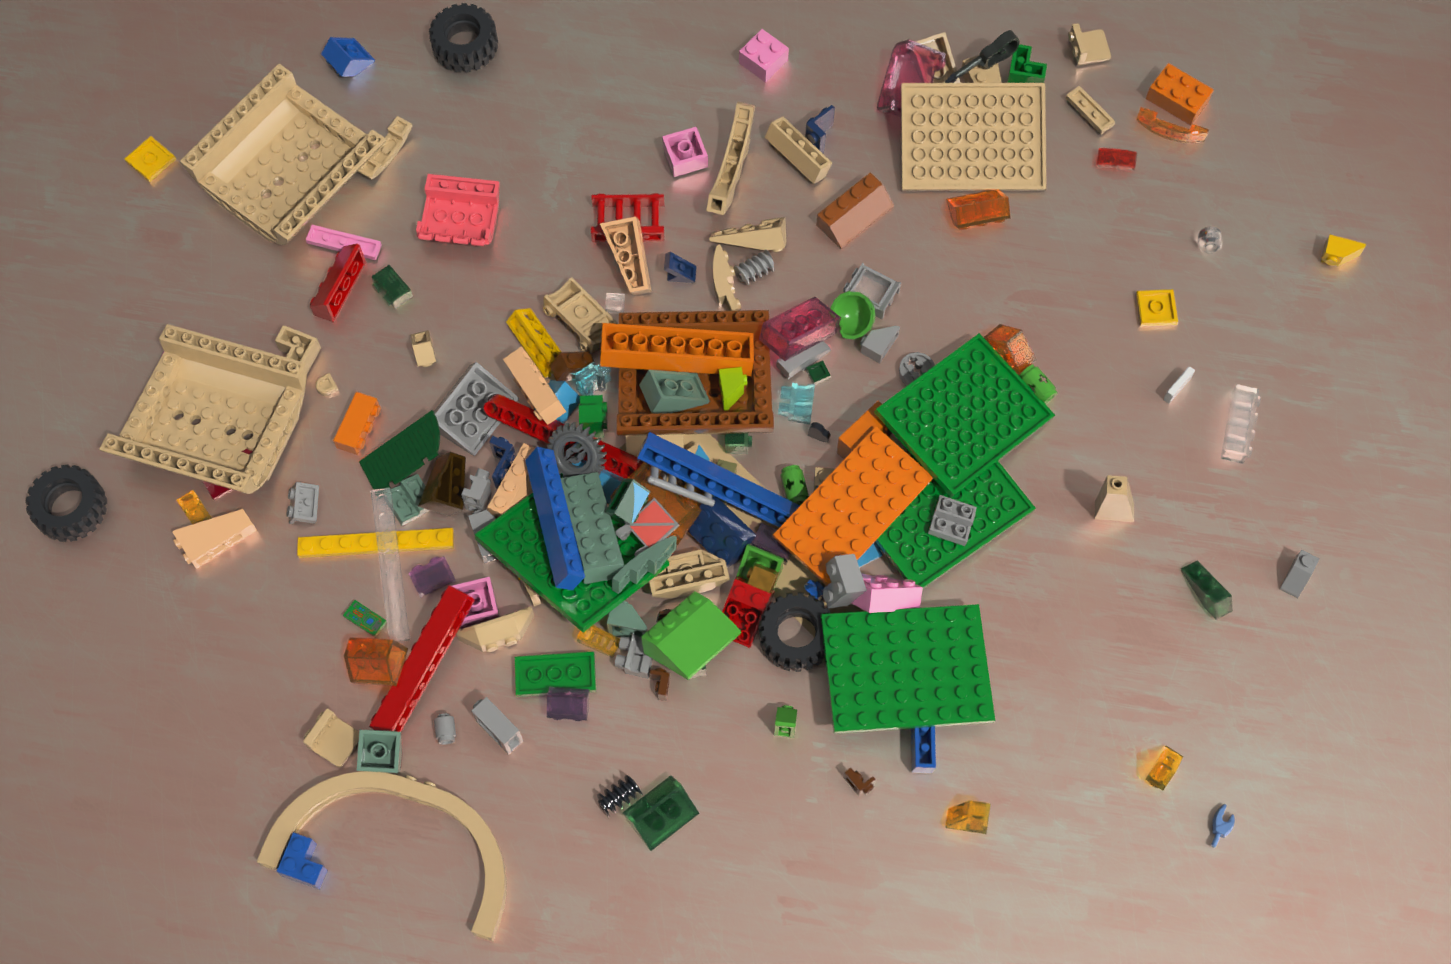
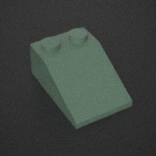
[639,370,710,414]

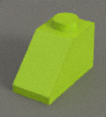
[719,367,747,411]

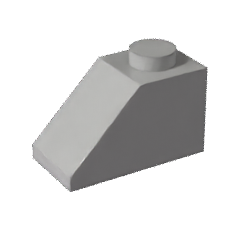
[860,325,900,364]
[1280,550,1320,598]

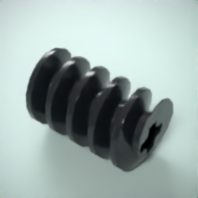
[597,775,643,818]

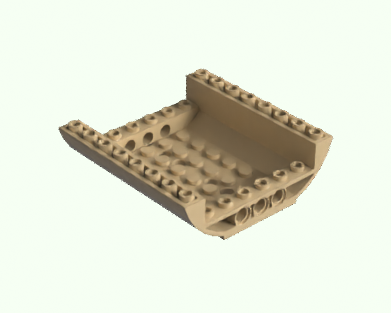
[180,64,386,245]
[99,324,307,494]

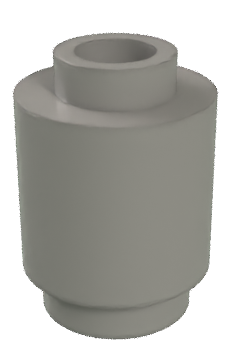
[434,713,456,745]

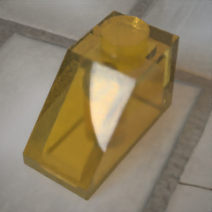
[1145,746,1183,791]

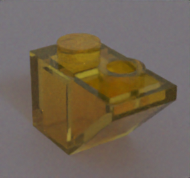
[945,800,991,834]

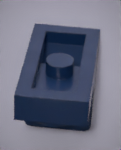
[664,252,697,283]

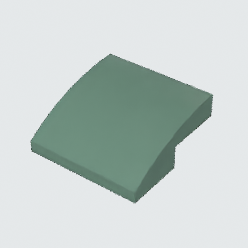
[383,474,429,526]

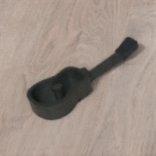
[945,30,1020,83]

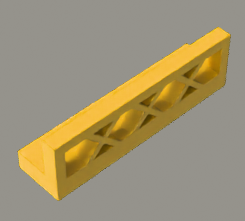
[506,308,562,378]

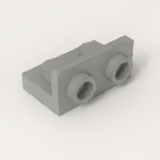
[286,482,319,524]

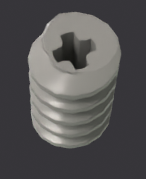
[734,249,775,285]

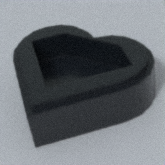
[808,422,831,442]

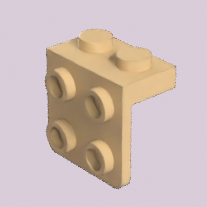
[1068,23,1111,65]
[303,708,359,767]

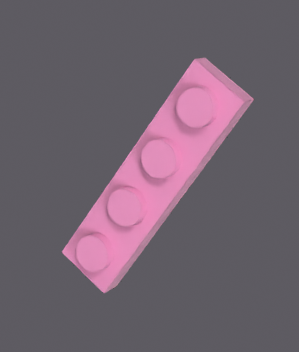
[306,225,382,260]

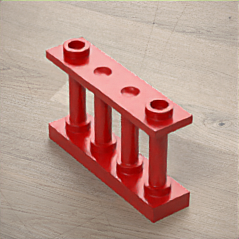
[591,193,665,242]

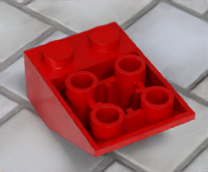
[722,576,775,648]

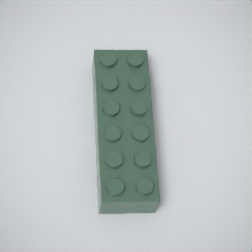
[560,472,624,584]

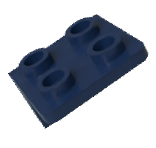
[805,105,835,154]
[489,436,516,489]

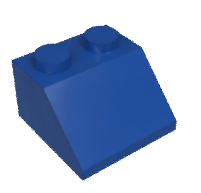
[321,37,375,77]

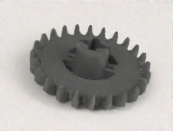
[547,422,607,478]

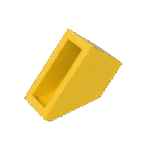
[1320,234,1366,266]

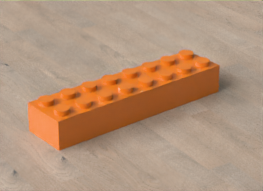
[600,323,754,376]

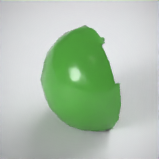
[830,291,875,339]

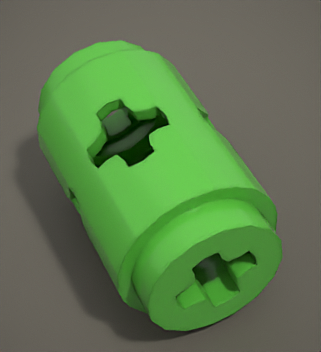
[1019,364,1058,404]
[780,465,809,506]

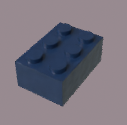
[685,496,757,567]

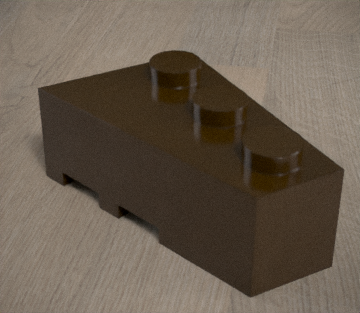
[418,452,466,516]

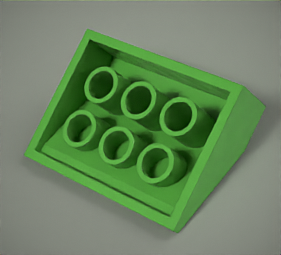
[641,591,741,680]

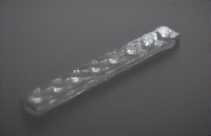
[371,488,410,643]

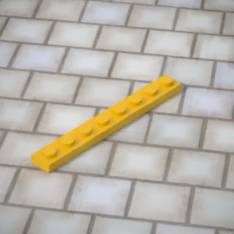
[297,528,454,558]

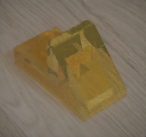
[177,490,212,524]

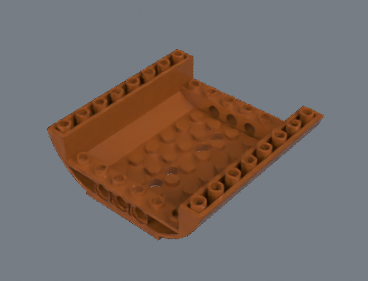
[617,310,774,436]

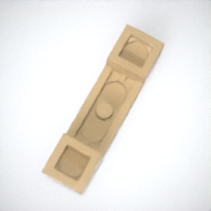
[357,116,413,180]

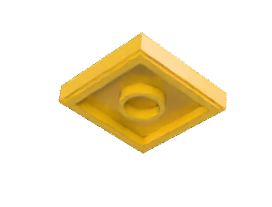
[125,136,176,182]
[1136,289,1178,327]

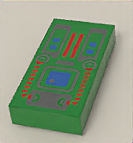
[343,600,387,638]

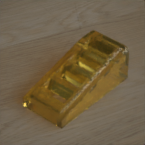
[577,625,620,658]

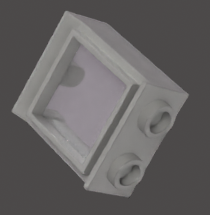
[843,263,901,319]

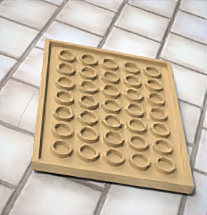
[901,83,1046,191]

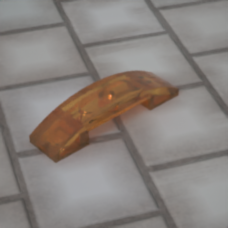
[1136,107,1209,143]

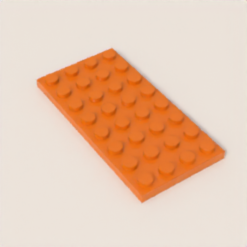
[772,426,933,586]

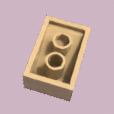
[908,32,961,83]

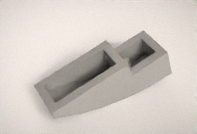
[776,336,831,380]

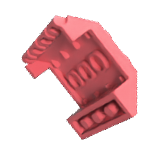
[416,174,500,246]

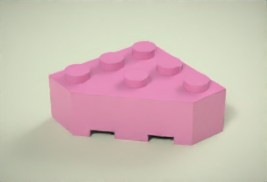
[852,573,922,613]

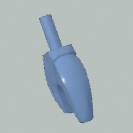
[1211,804,1235,848]

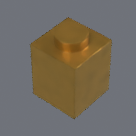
[747,564,780,593]

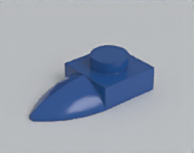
[804,580,825,601]

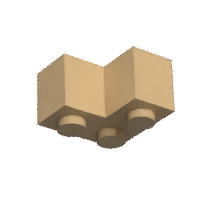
[275,325,321,373]

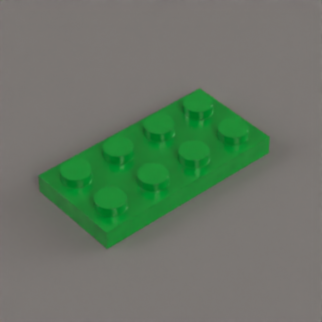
[515,652,596,697]

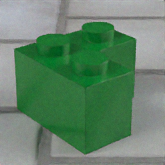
[1007,44,1047,83]
[579,395,608,438]

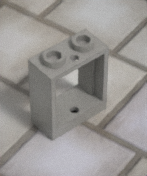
[471,697,523,755]

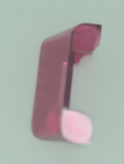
[877,39,946,117]

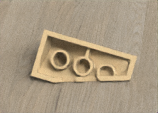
[709,217,787,252]

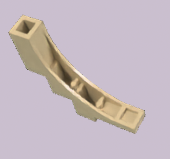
[706,102,755,215]

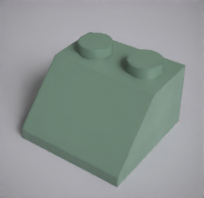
[607,601,647,638]
[357,729,402,773]

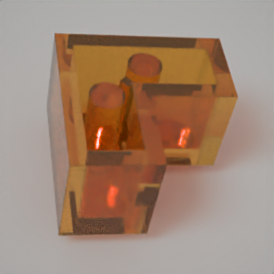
[984,324,1036,373]

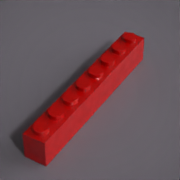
[369,585,475,732]

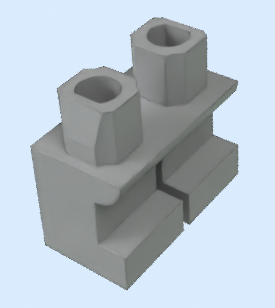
[461,468,492,512]
[615,634,653,679]

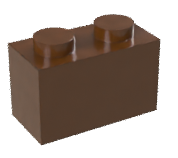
[549,352,597,381]

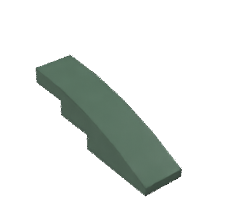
[612,535,677,594]

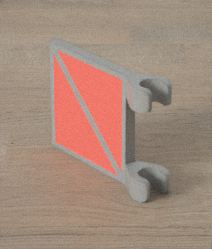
[615,498,680,557]

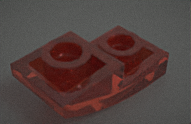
[1097,148,1137,170]

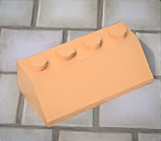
[487,443,535,519]

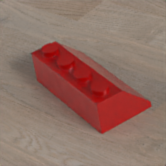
[310,243,366,322]

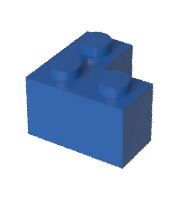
[276,832,328,890]

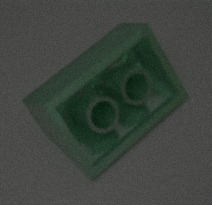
[622,775,700,851]

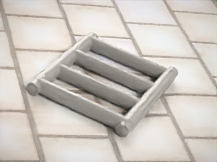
[647,465,715,507]

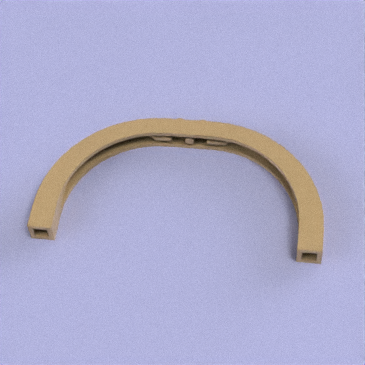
[257,771,507,941]

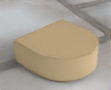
[316,373,339,396]

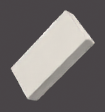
[1164,367,1195,404]

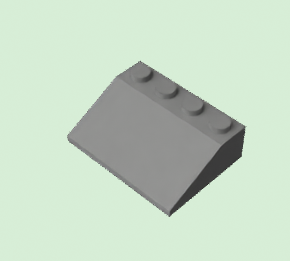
[434,362,519,456]

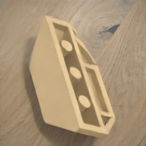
[649,549,730,599]
[456,606,534,652]

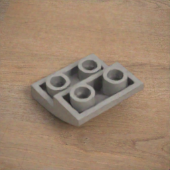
[928,495,977,546]

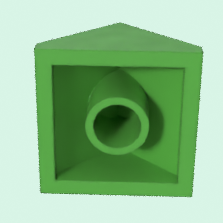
[736,544,784,589]

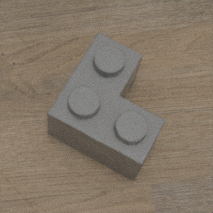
[822,554,867,608]

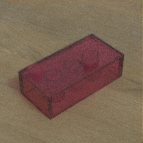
[759,297,841,361]

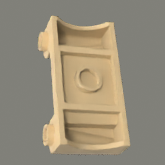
[543,277,619,354]

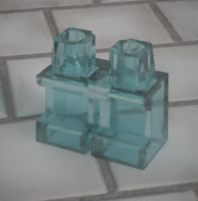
[575,362,611,396]
[778,382,815,424]

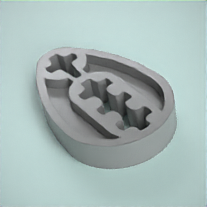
[899,352,935,386]

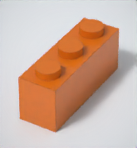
[333,392,381,455]

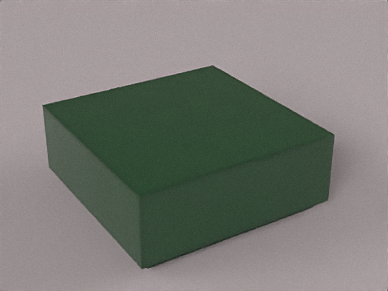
[806,360,831,385]

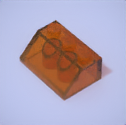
[946,190,1010,230]
[344,637,408,686]

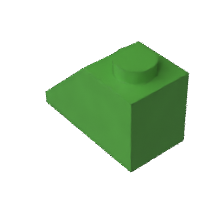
[774,705,797,738]

